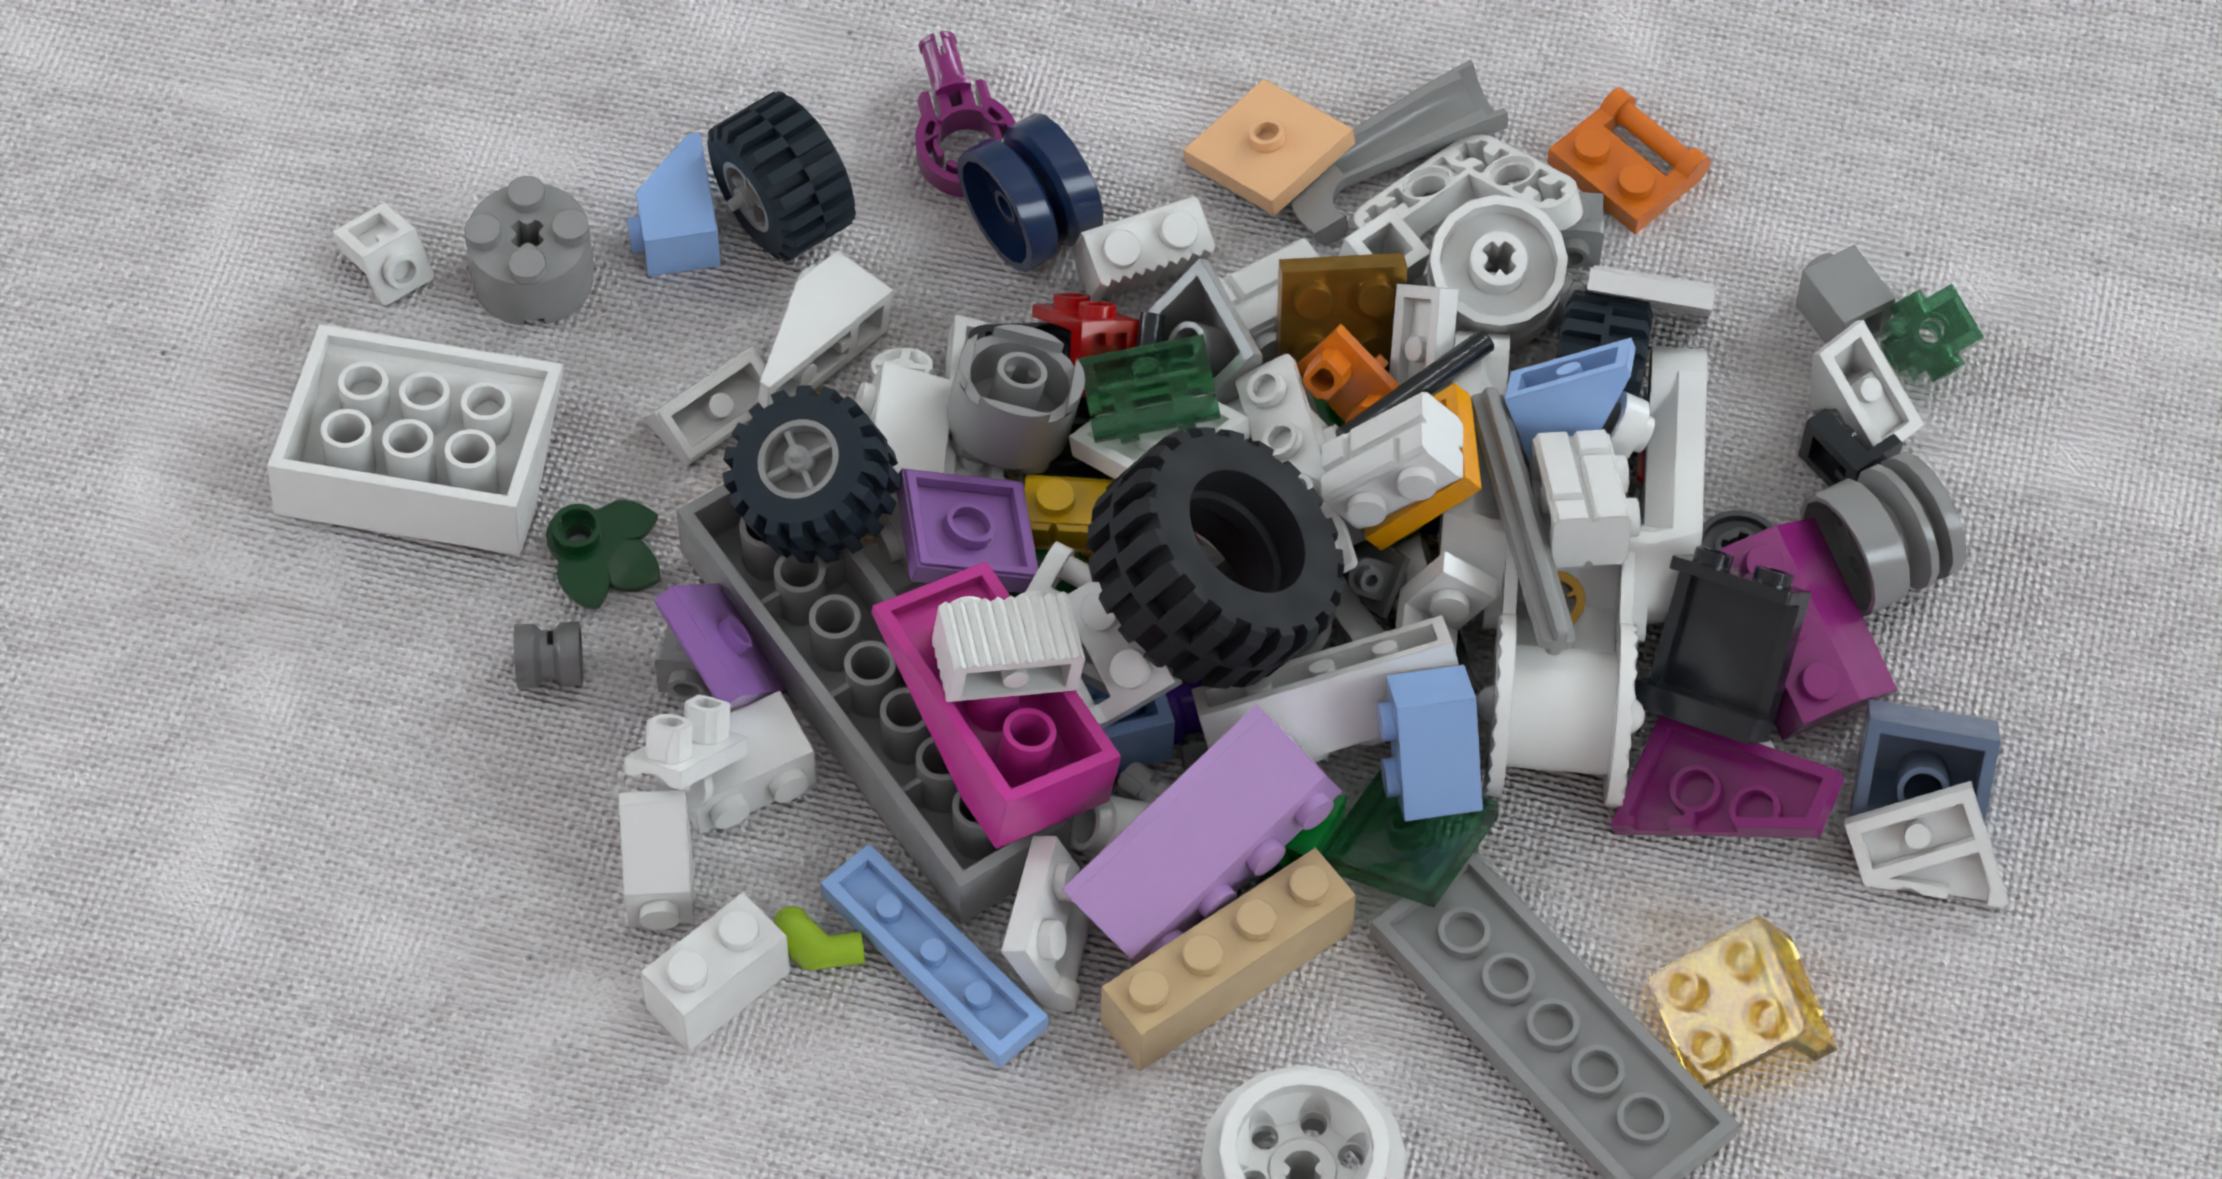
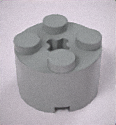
[464,176,594,325]
[947,324,1085,475]

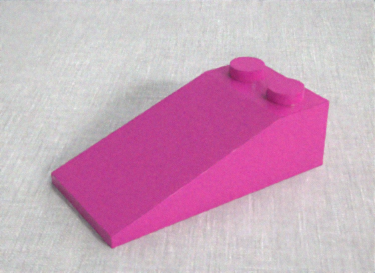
[871,561,1121,849]

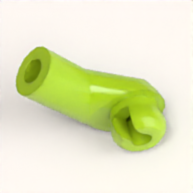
[773,906,865,971]

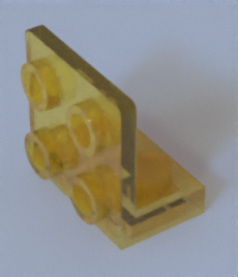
[1647,915,1838,1089]

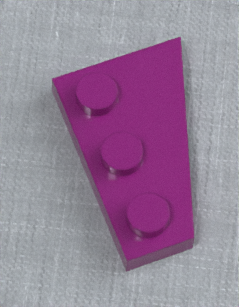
[1610,715,1844,838]

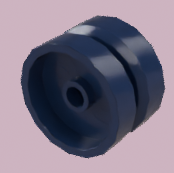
[958,113,1104,272]

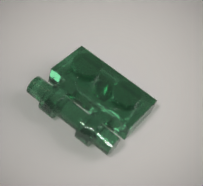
[1079,334,1221,445]

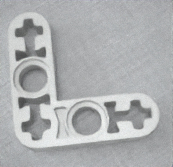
[1354,134,1583,237]

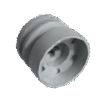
[1800,451,1966,617]

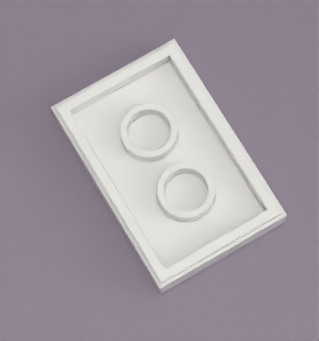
[1587,265,1716,317]

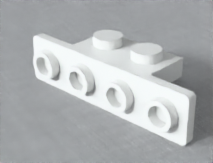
[1235,354,1366,573]

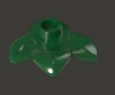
[546,500,661,610]

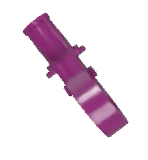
[915,31,1016,198]

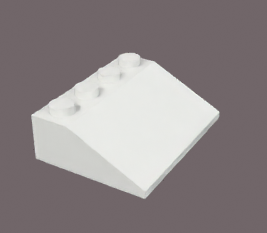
[267,324,564,555]

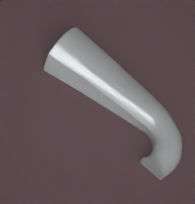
[1291,59,1508,245]

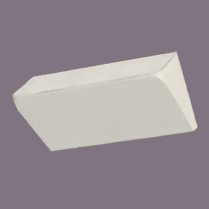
[644,346,766,466]

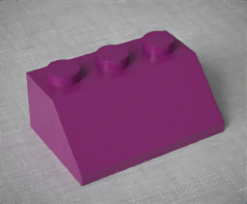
[1719,517,1898,741]

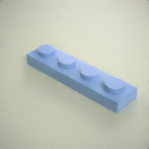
[820,843,1048,1069]

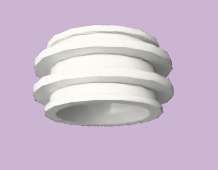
[1200,1065,1407,1179]

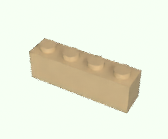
[1101,848,1356,1071]

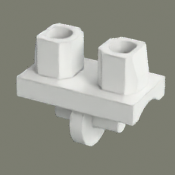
[625,695,748,812]

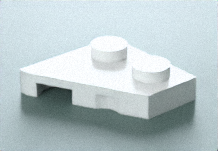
[1844,781,2009,907]

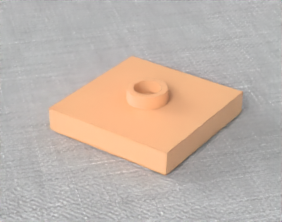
[1183,79,1356,216]

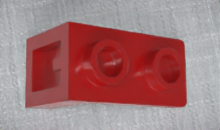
[1032,293,1139,397]

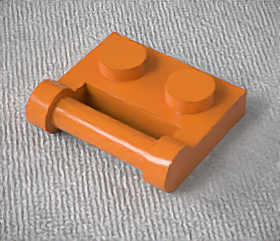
[1547,87,1711,234]

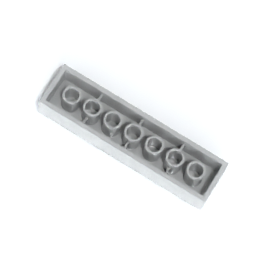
[676,484,1071,924]

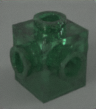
[1880,284,1984,383]

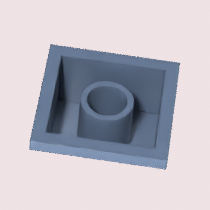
[1846,699,2001,844]

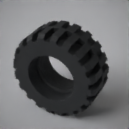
[1087,427,1344,689]

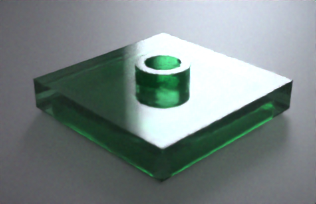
[1320,769,1499,908]

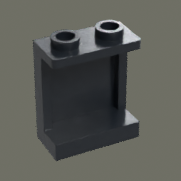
[1634,546,1812,745]

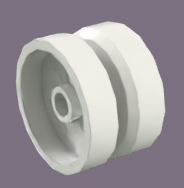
[1425,195,1568,350]

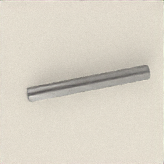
[1471,387,1576,655]

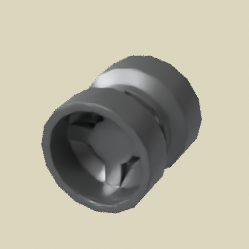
[514,621,583,689]

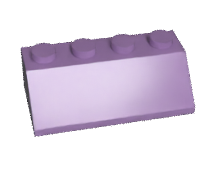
[1062,704,1342,963]

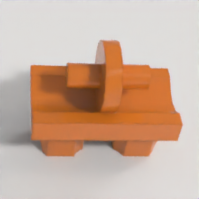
[1297,324,1400,423]

